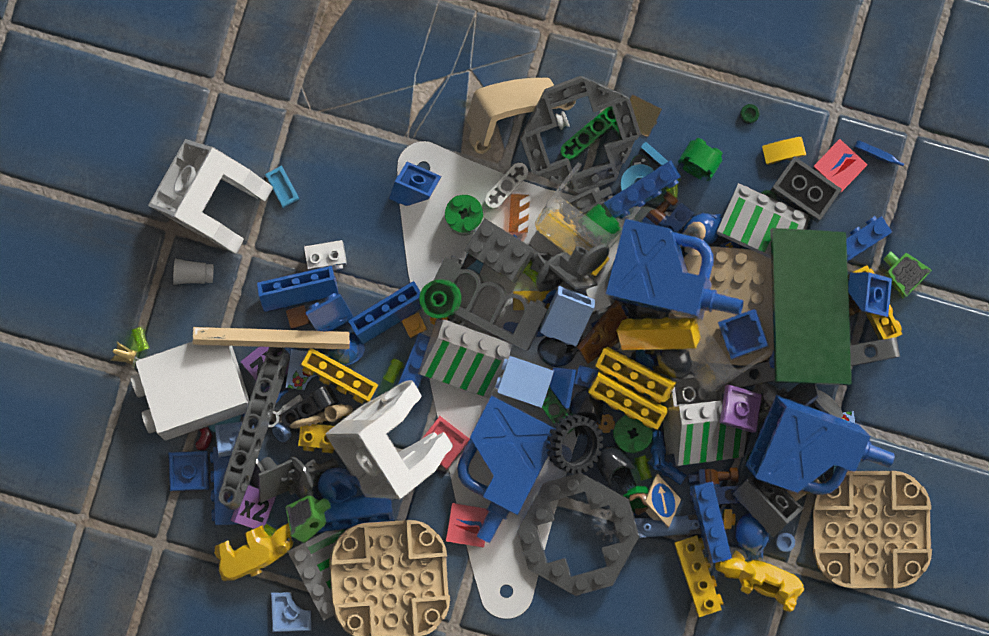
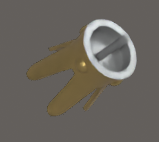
[110,342,141,365]

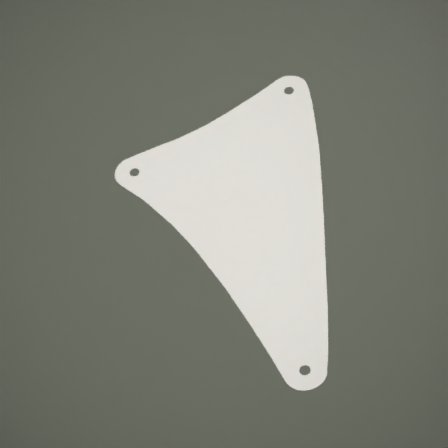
[397,141,670,618]

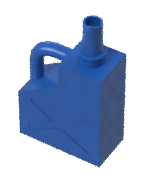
[606,219,744,321]
[746,395,894,495]
[457,396,555,543]

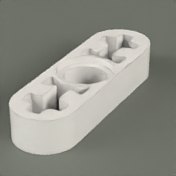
[485,163,528,209]

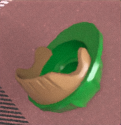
[623,485,650,515]

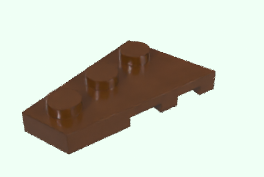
[577,300,628,364]

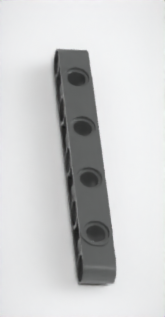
[726,337,900,388]
[219,347,290,510]

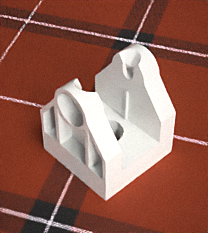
[148,139,273,254]
[325,380,453,499]

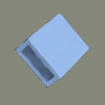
[540,286,595,346]
[495,356,554,408]

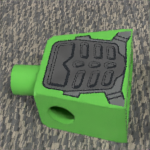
[883,251,932,298]
[286,496,331,543]

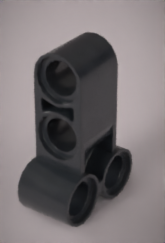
[282,385,339,427]

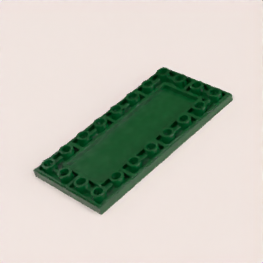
[770,228,852,385]

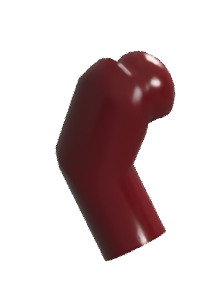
[195,426,213,451]

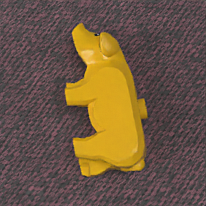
[214,523,293,581]
[715,550,804,612]

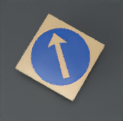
[644,474,681,528]

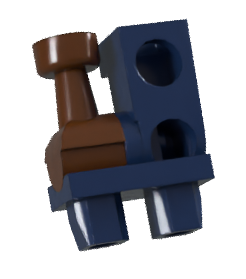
[641,191,695,233]
[688,467,739,504]

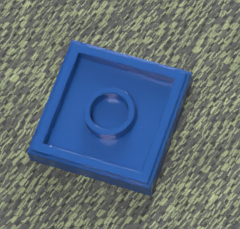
[169,451,209,491]

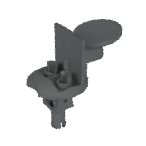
[527,244,609,292]
[757,382,843,425]
[240,457,339,503]

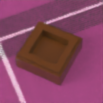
[286,305,310,329]

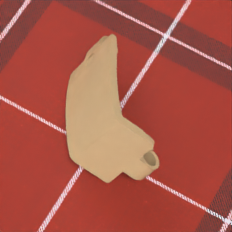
[467,78,576,154]

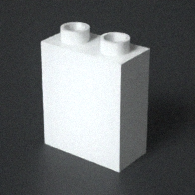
[131,342,250,441]

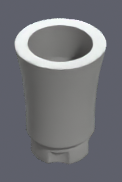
[173,258,214,285]

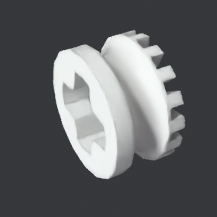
[555,111,570,130]

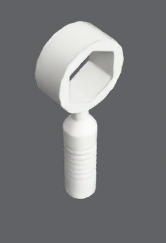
[268,394,303,428]

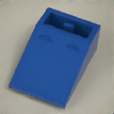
[305,293,354,331]

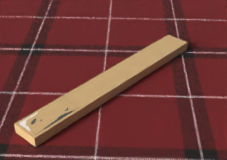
[193,327,350,349]

